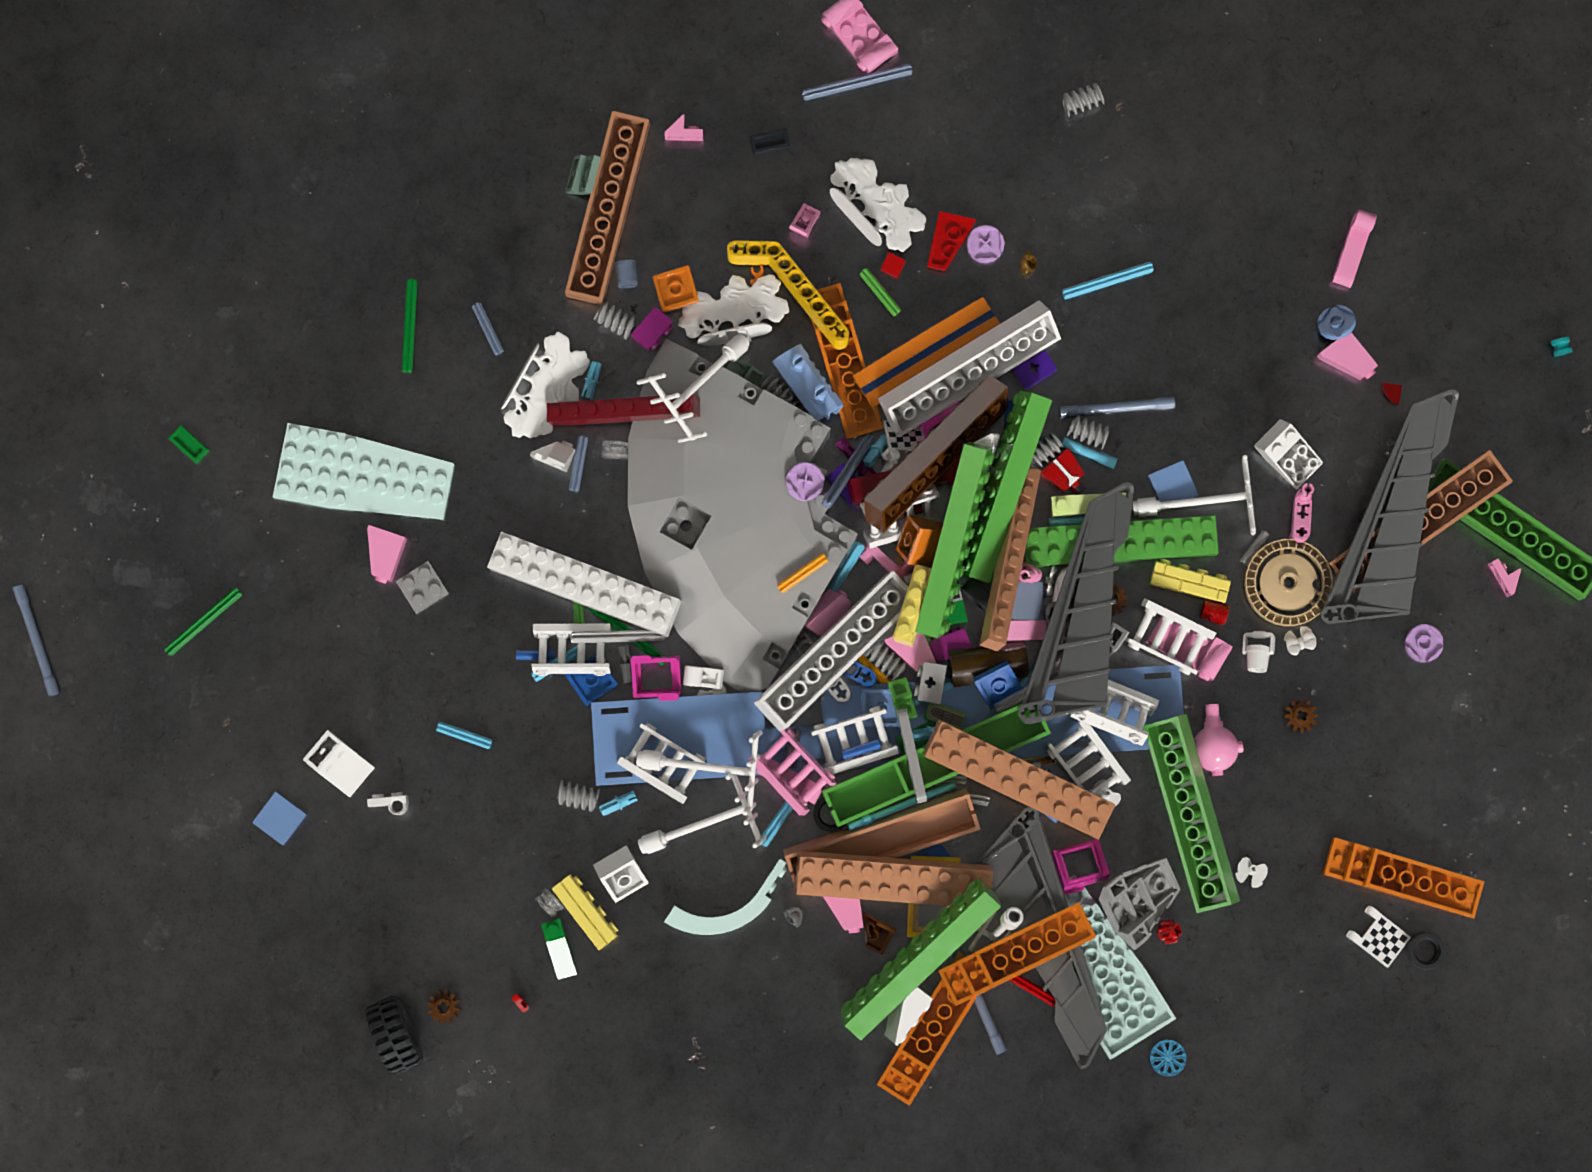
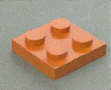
[652,265,700,313]

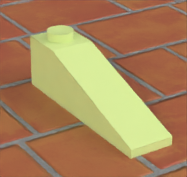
[1049,493,1126,518]

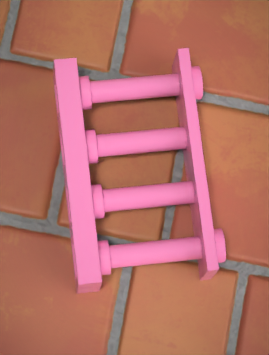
[748,727,837,816]

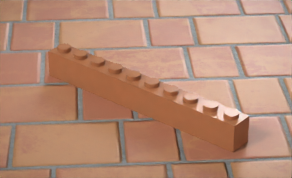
[980,466,1041,651]

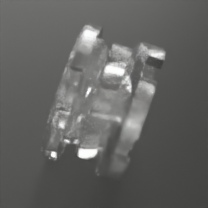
[601,441,629,460]
[535,888,564,918]

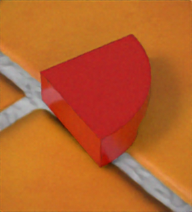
[1382,382,1402,405]
[511,993,530,1012]

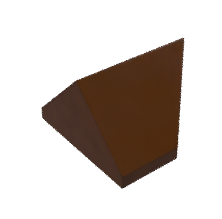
[861,911,896,955]

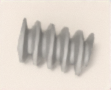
[1062,83,1104,117]
[594,301,636,340]
[759,374,800,407]
[1067,415,1109,449]
[1030,432,1063,468]
[865,641,906,681]
[557,780,600,812]

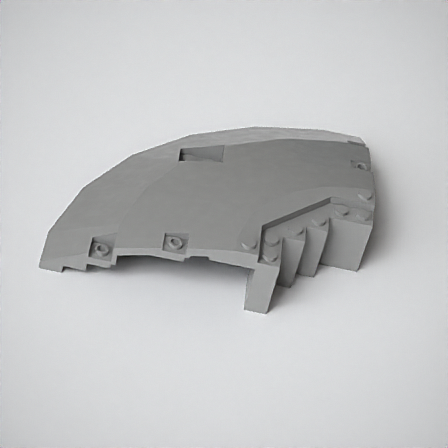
[628,339,858,693]

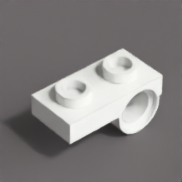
[683,665,724,689]
[367,792,409,815]

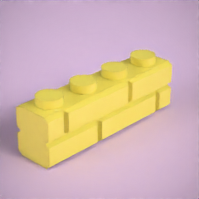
[1149,559,1231,604]
[893,565,931,647]
[552,874,618,950]

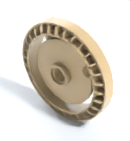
[1244,539,1333,626]

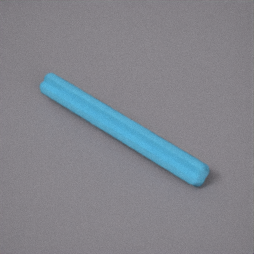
[1062,262,1154,299]

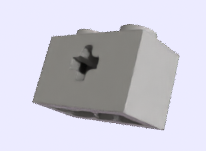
[914,662,947,704]

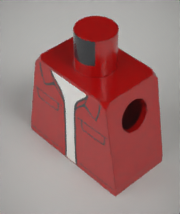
[1040,448,1086,495]

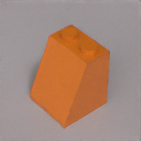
[895,515,943,566]

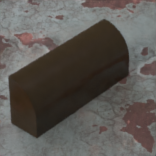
[948,641,1029,687]

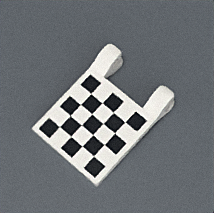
[883,420,925,465]
[1346,906,1411,968]

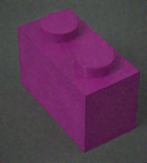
[630,307,673,353]
[928,627,972,664]

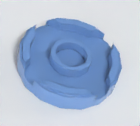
[1317,305,1356,340]

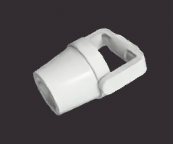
[1243,631,1275,673]

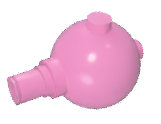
[1194,704,1243,776]

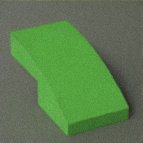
[888,677,918,719]

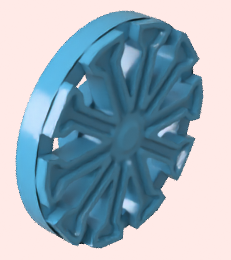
[1150,1039,1187,1076]

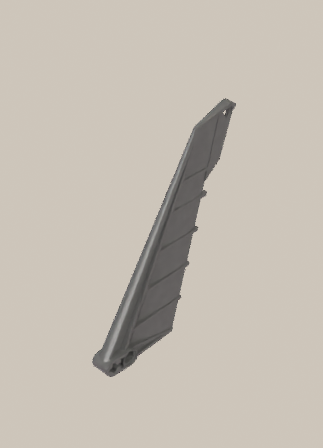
[1320,390,1459,624]
[1018,482,1134,724]
[976,807,1107,1069]

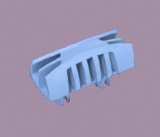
[772,344,844,422]

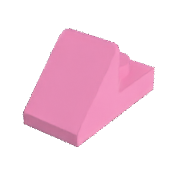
[665,114,703,141]
[789,203,821,238]
[1488,559,1521,597]

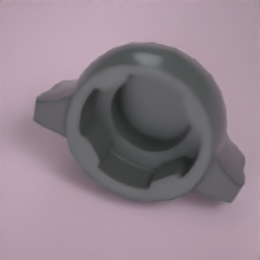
[784,906,803,928]

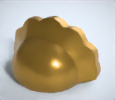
[1019,251,1038,274]

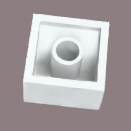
[593,846,648,903]

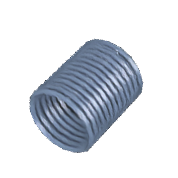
[615,260,638,288]

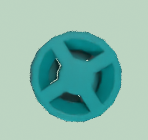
[1550,337,1573,357]

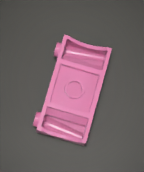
[821,0,898,74]
[1145,608,1233,681]

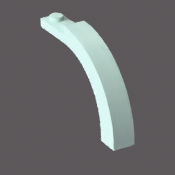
[664,859,788,935]

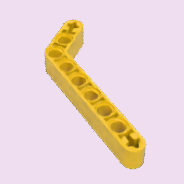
[727,240,849,349]

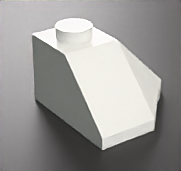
[530,441,575,472]

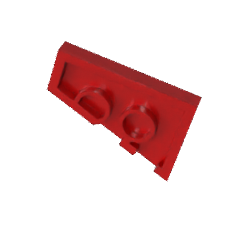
[927,211,976,271]

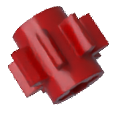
[1157,920,1182,944]

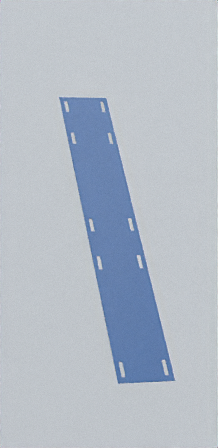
[591,665,1184,786]

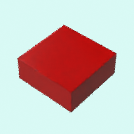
[880,252,906,279]

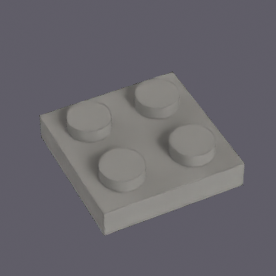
[396,561,449,614]

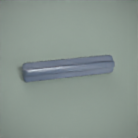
[472,302,504,355]
[569,435,588,492]

